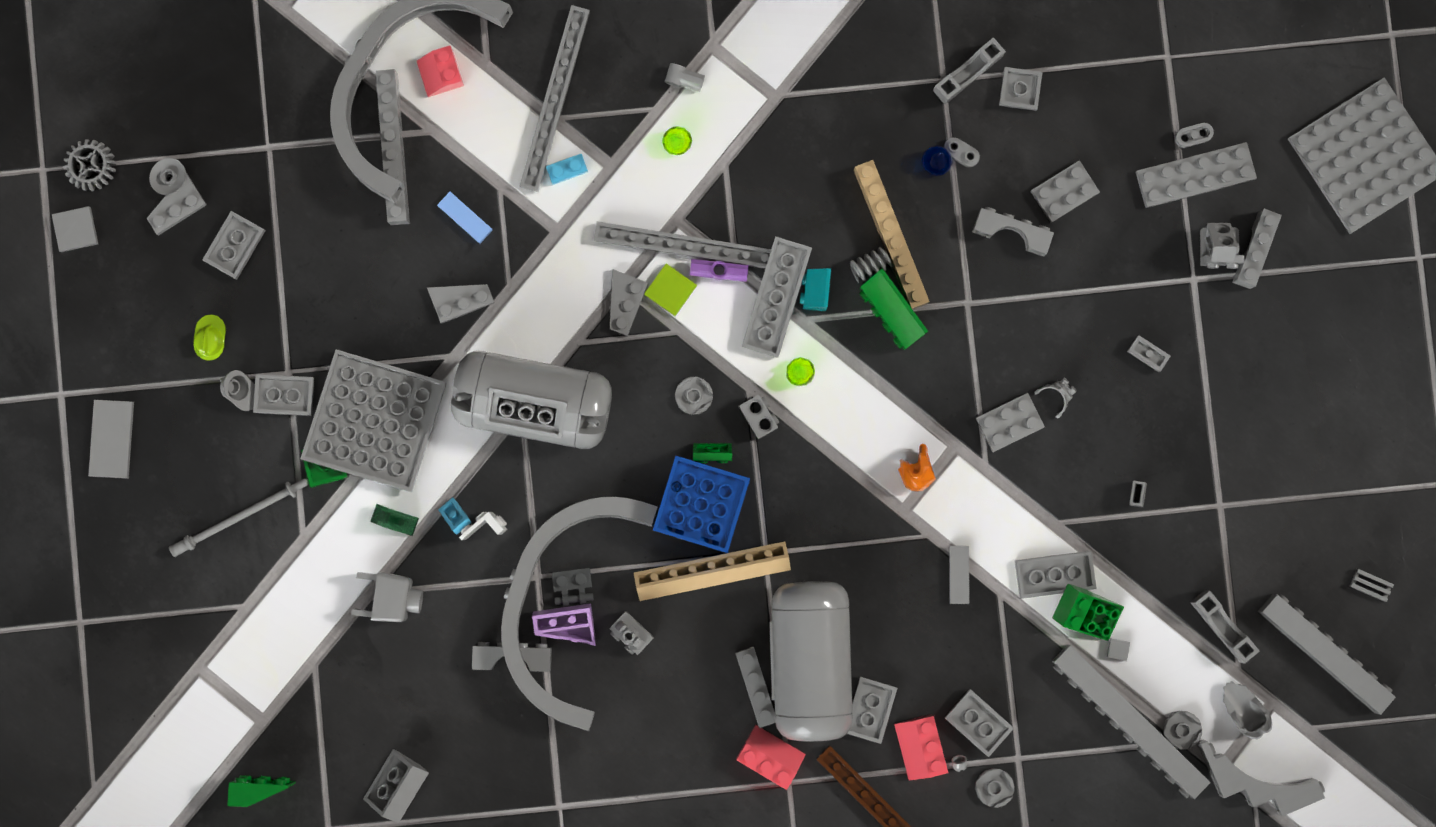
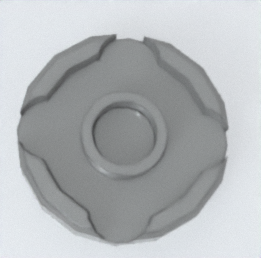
[675,377,713,415]
[1163,711,1202,749]
[975,768,1015,808]

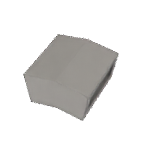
[1129,481,1147,507]

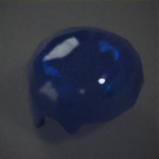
[922,146,953,176]

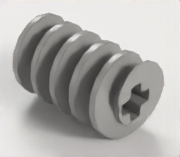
[850,247,893,283]

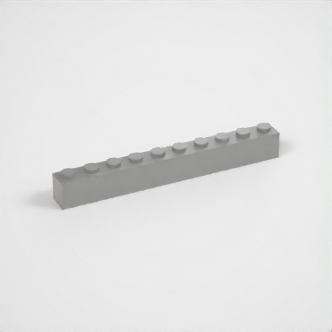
[1052,644,1211,799]

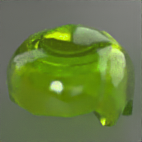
[662,126,692,156]
[786,357,815,387]

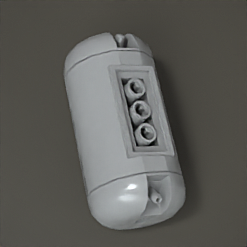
[451,351,612,449]
[770,581,853,742]

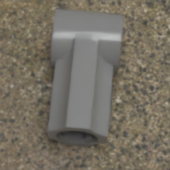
[664,63,705,92]

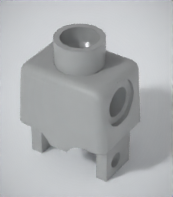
[351,572,423,622]

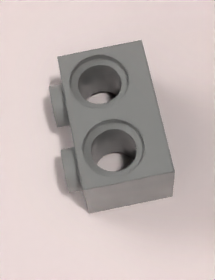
[1205,223,1239,262]
[739,394,779,440]

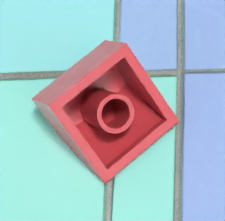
[417,45,464,97]

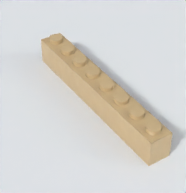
[854,160,930,310]
[634,542,791,601]

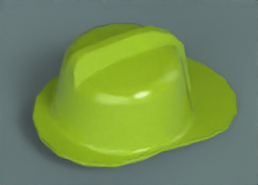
[194,315,226,360]

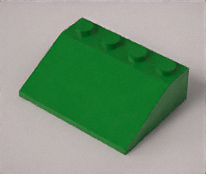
[859,268,928,350]

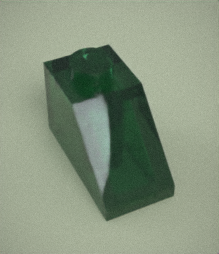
[370,504,419,536]

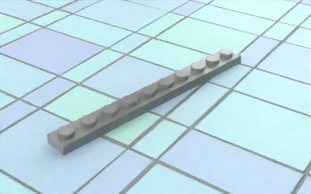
[520,5,590,192]
[594,221,771,269]

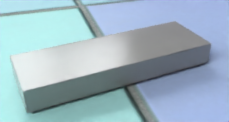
[949,546,969,604]

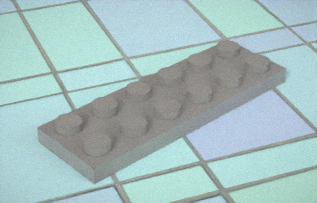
[1136,142,1257,208]
[742,236,812,358]

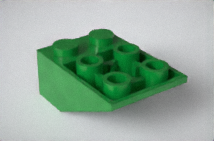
[1052,584,1124,641]
[227,775,296,807]

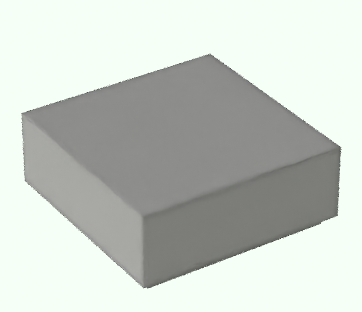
[1107,638,1130,661]

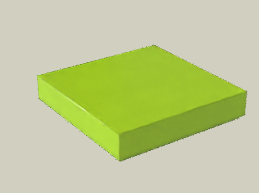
[644,264,697,316]

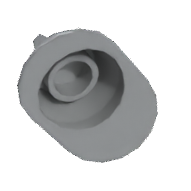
[220,370,255,411]

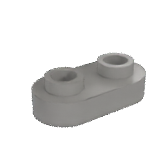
[1175,123,1214,148]
[944,137,980,167]

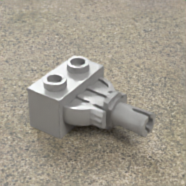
[609,611,654,655]

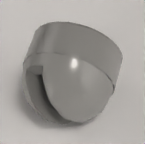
[951,755,967,772]

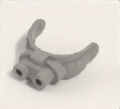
[1034,377,1077,418]

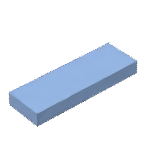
[437,192,492,244]

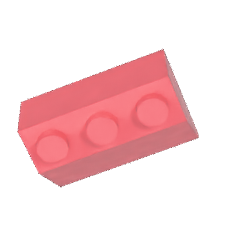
[894,714,948,781]
[736,725,806,790]

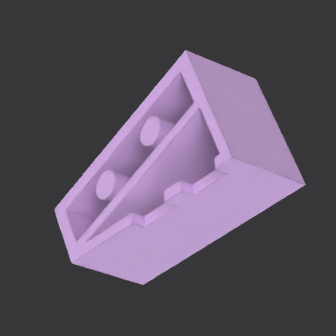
[532,603,596,646]

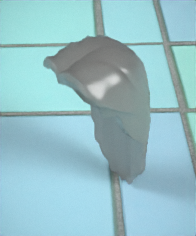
[1223,681,1272,739]

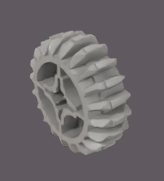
[63,139,116,191]

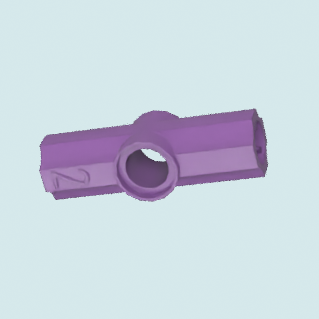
[690,259,748,282]

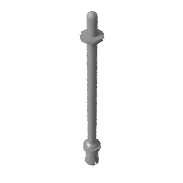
[169,479,309,557]

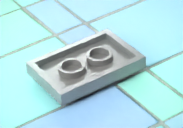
[1030,160,1100,223]
[203,211,266,280]
[253,374,314,416]
[976,393,1045,453]
[847,676,897,744]
[944,689,1014,757]

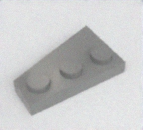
[147,173,207,236]
[610,269,648,337]

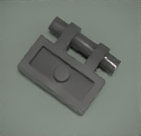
[552,568,594,606]

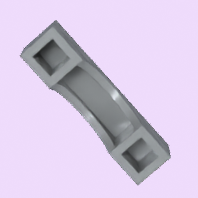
[933,37,1006,105]
[972,207,1054,257]
[1232,209,1282,289]
[1190,590,1259,663]
[472,642,552,672]
[735,646,776,728]

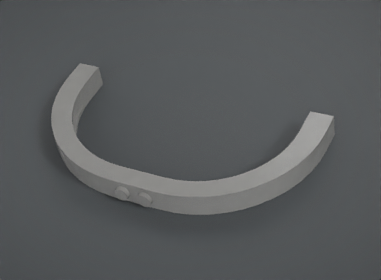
[330,0,513,204]
[501,497,658,731]

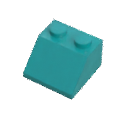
[800,268,831,311]

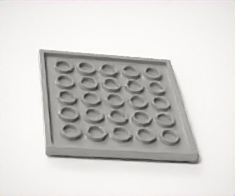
[1288,77,1436,234]
[300,349,447,492]

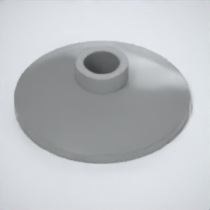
[149,158,186,195]

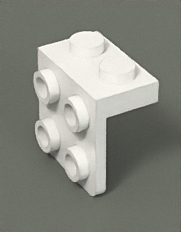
[459,512,508,540]

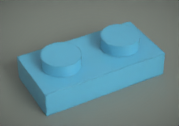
[546,154,588,185]
[438,497,471,535]

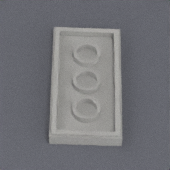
[88,400,134,479]
[1014,551,1097,599]

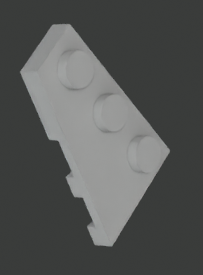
[427,284,495,324]

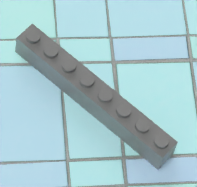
[376,69,410,225]
[1258,594,1396,715]

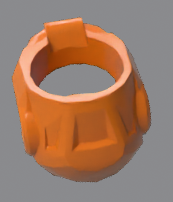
[898,444,936,492]

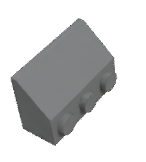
[363,749,429,823]

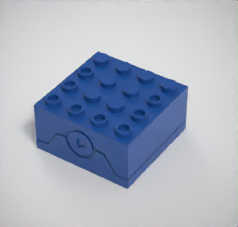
[653,456,750,553]

